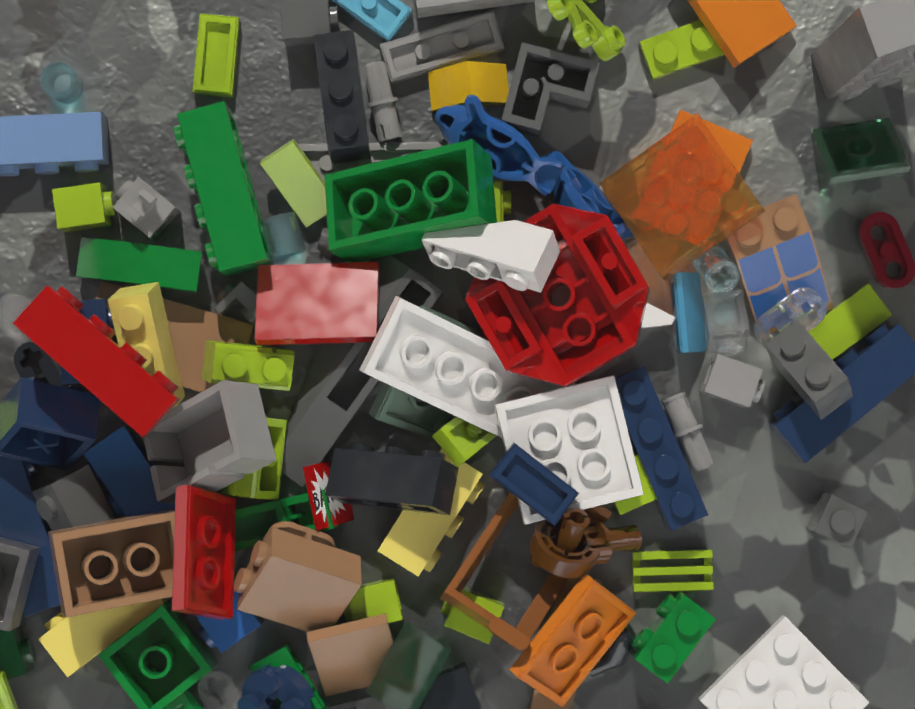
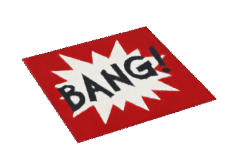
[303,460,354,531]

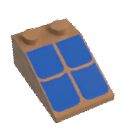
[716,194,834,338]

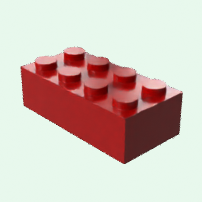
[12,285,180,437]

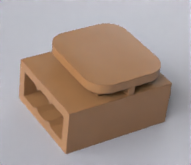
[234,521,362,632]

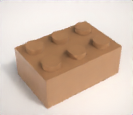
[48,509,175,617]

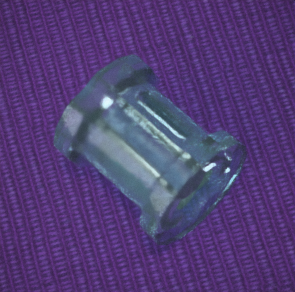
[693,244,740,294]

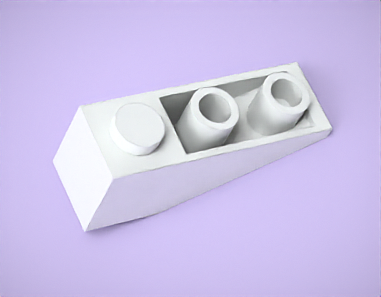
[422,220,560,293]

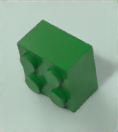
[98,600,218,709]

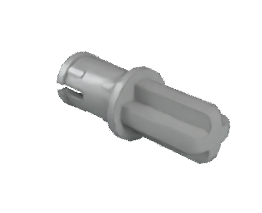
[363,61,403,143]
[661,392,713,472]

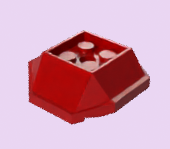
[466,203,650,387]

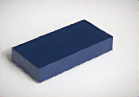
[488,442,579,526]

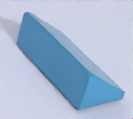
[669,272,707,354]

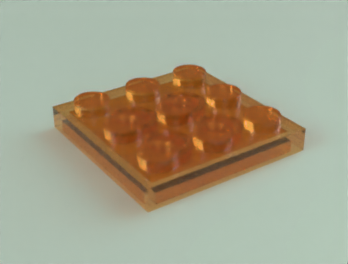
[599,113,765,281]

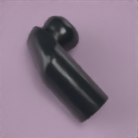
[590,626,634,677]

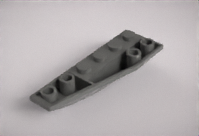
[282,255,443,487]

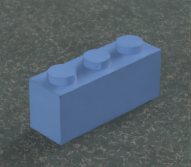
[0,112,110,176]

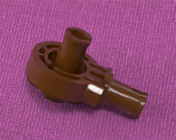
[529,508,642,578]

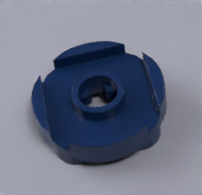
[237,664,314,709]

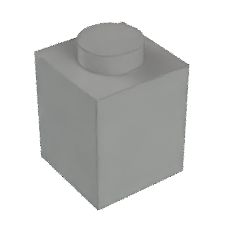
[699,354,765,408]

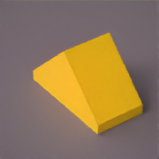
[428,61,509,112]

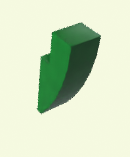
[76,237,202,293]
[235,489,342,551]

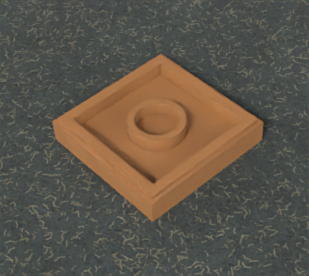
[307,613,403,696]

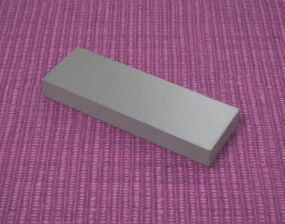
[380,10,505,84]

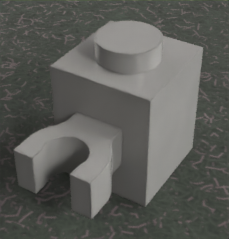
[113,177,181,241]

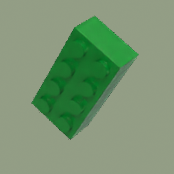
[173,101,274,277]
[324,139,497,263]

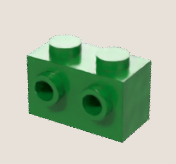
[631,591,716,684]

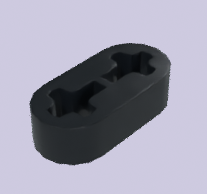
[14,341,70,388]

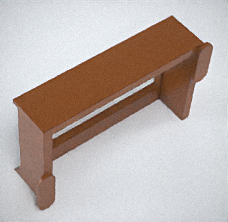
[440,492,613,654]

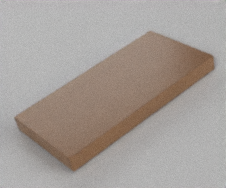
[96,280,255,392]

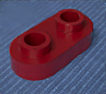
[857,212,915,290]

